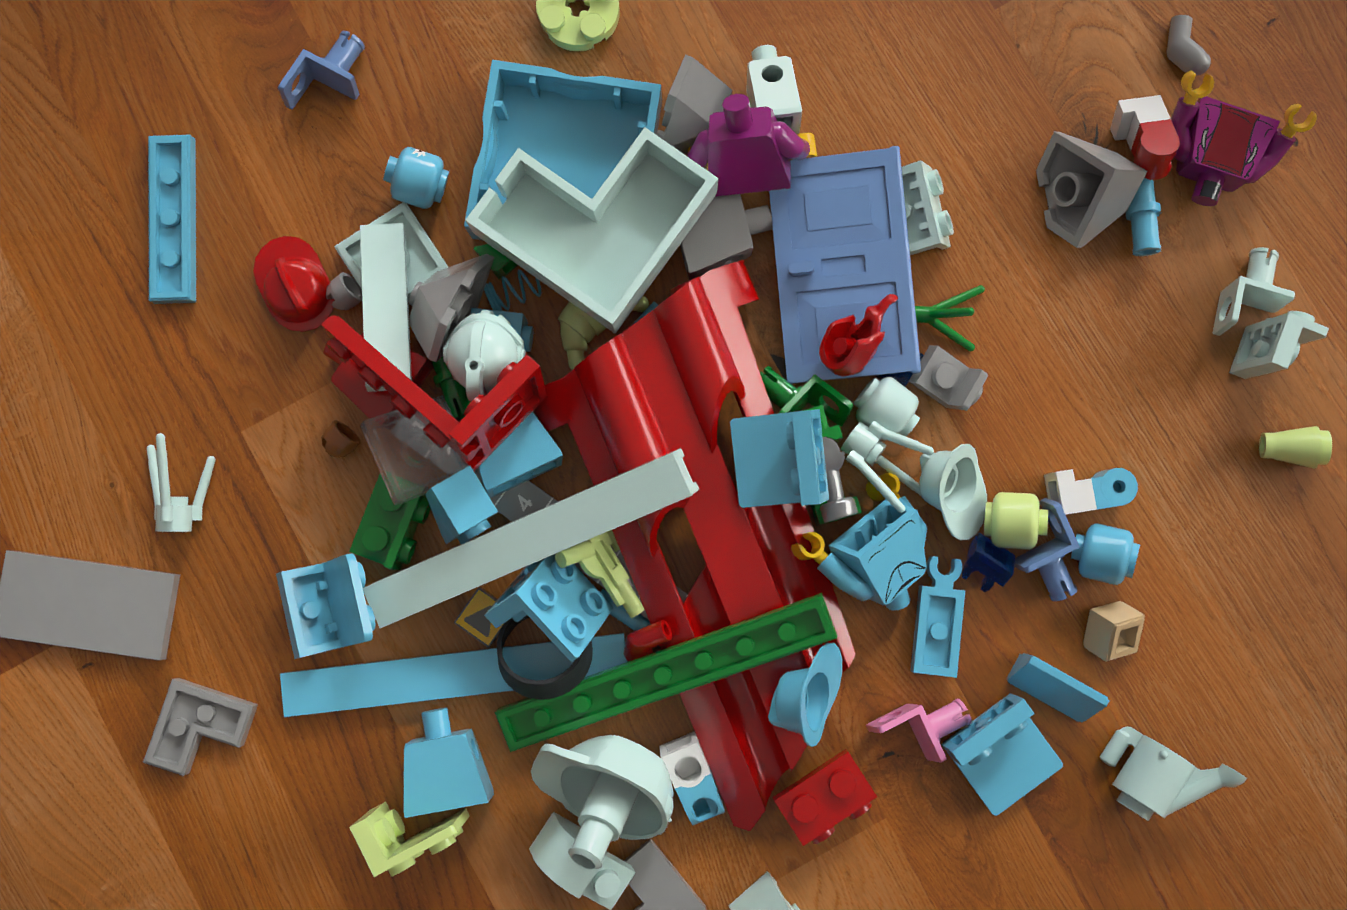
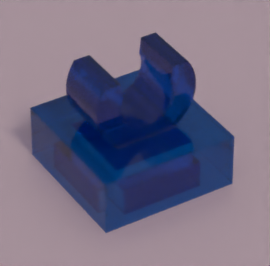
[962,532,1016,592]

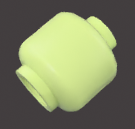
[984,492,1049,549]

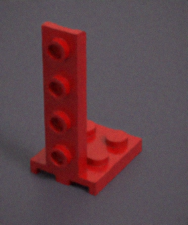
[321,316,547,471]

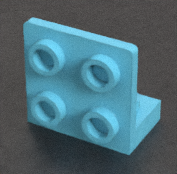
[730,409,829,508]
[484,554,613,661]
[941,693,1063,816]

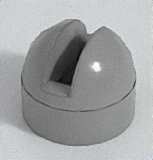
[326,272,362,310]

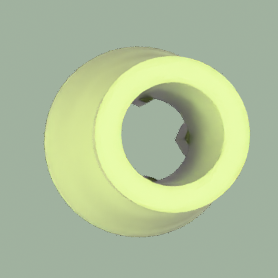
[1259,426,1332,469]

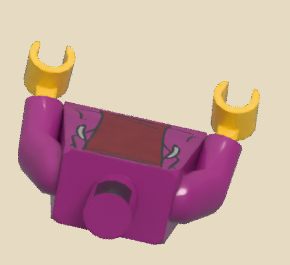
[1171,71,1317,206]

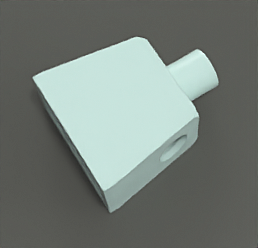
[746,45,802,134]

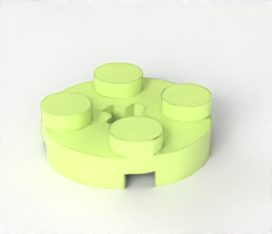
[536,0,620,51]

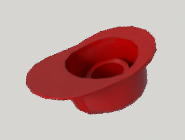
[253,236,335,332]

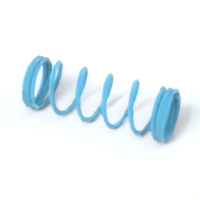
[484,269,542,311]

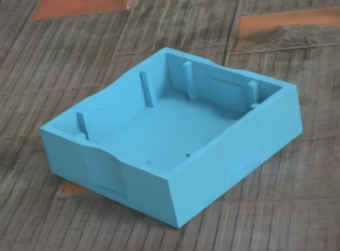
[464,60,662,240]

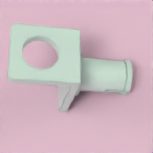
[1213,247,1295,336]

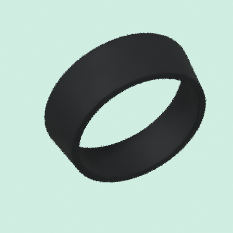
[497,615,593,700]

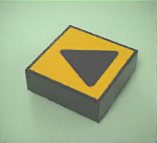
[454,587,504,648]

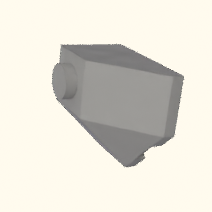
[656,54,732,154]
[1036,131,1147,248]
[409,254,494,362]

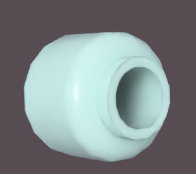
[854,377,920,440]

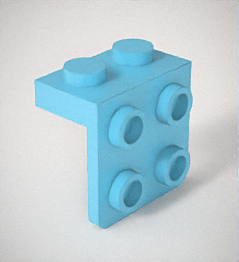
[276,553,375,659]

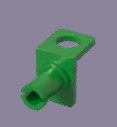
[760,366,853,427]

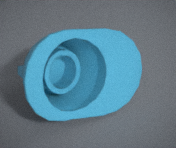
[768,643,842,747]

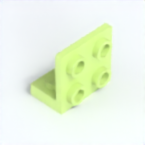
[349,802,470,877]

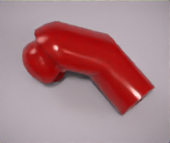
[623,619,672,662]

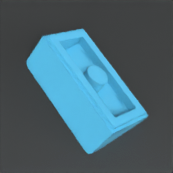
[1007,653,1110,722]

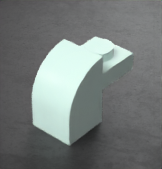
[529,812,636,910]

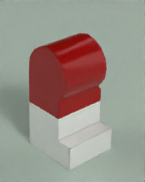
[1110,95,1180,180]

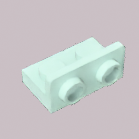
[902,160,954,255]
[1229,311,1329,379]

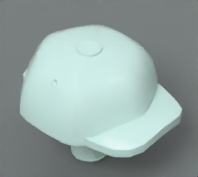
[531,735,674,869]

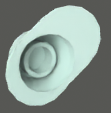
[919,444,987,540]

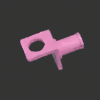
[866,698,972,763]

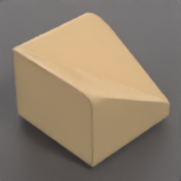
[1083,601,1145,662]

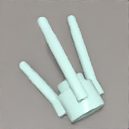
[841,421,934,513]
[146,433,216,532]

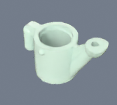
[1100,726,1247,821]

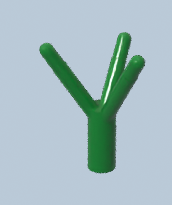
[915,285,985,352]

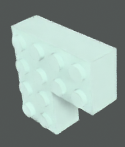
[465,127,718,333]

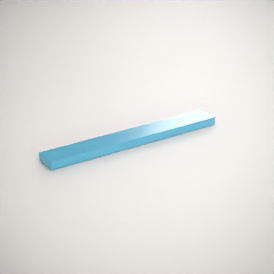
[280,633,628,717]

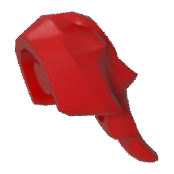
[819,294,898,377]

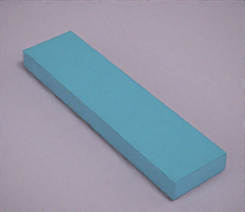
[148,135,196,304]

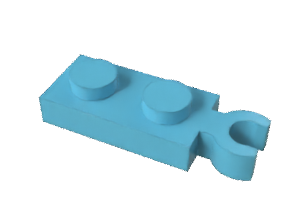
[910,556,965,678]

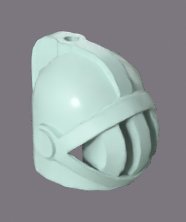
[443,310,526,402]

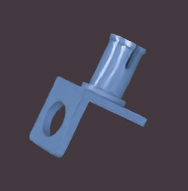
[278,30,365,110]
[1011,498,1080,601]

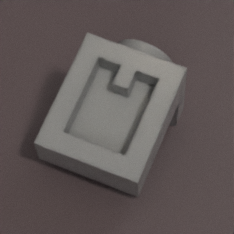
[909,345,988,411]

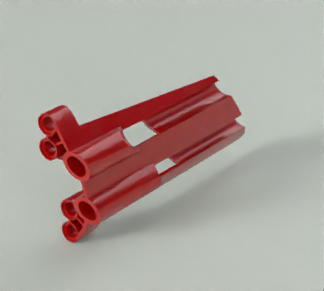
[534,260,856,831]

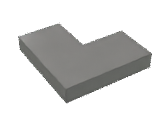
[143,678,258,776]
[624,838,706,910]

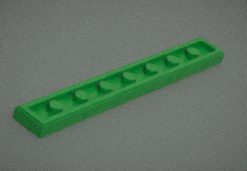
[495,593,838,752]

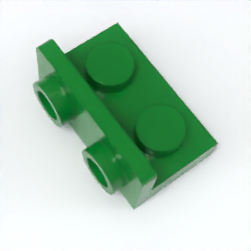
[349,471,431,570]

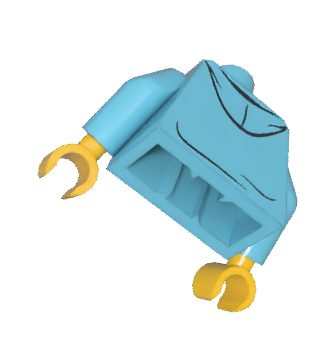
[791,473,927,611]

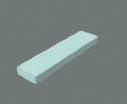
[360,223,412,392]

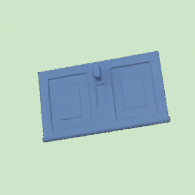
[769,146,921,384]

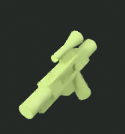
[555,530,645,618]

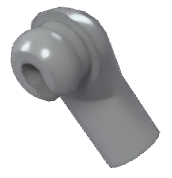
[1167,15,1211,75]

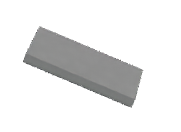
[0,550,181,660]

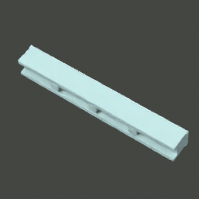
[363,448,700,628]

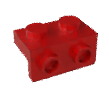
[773,749,877,846]

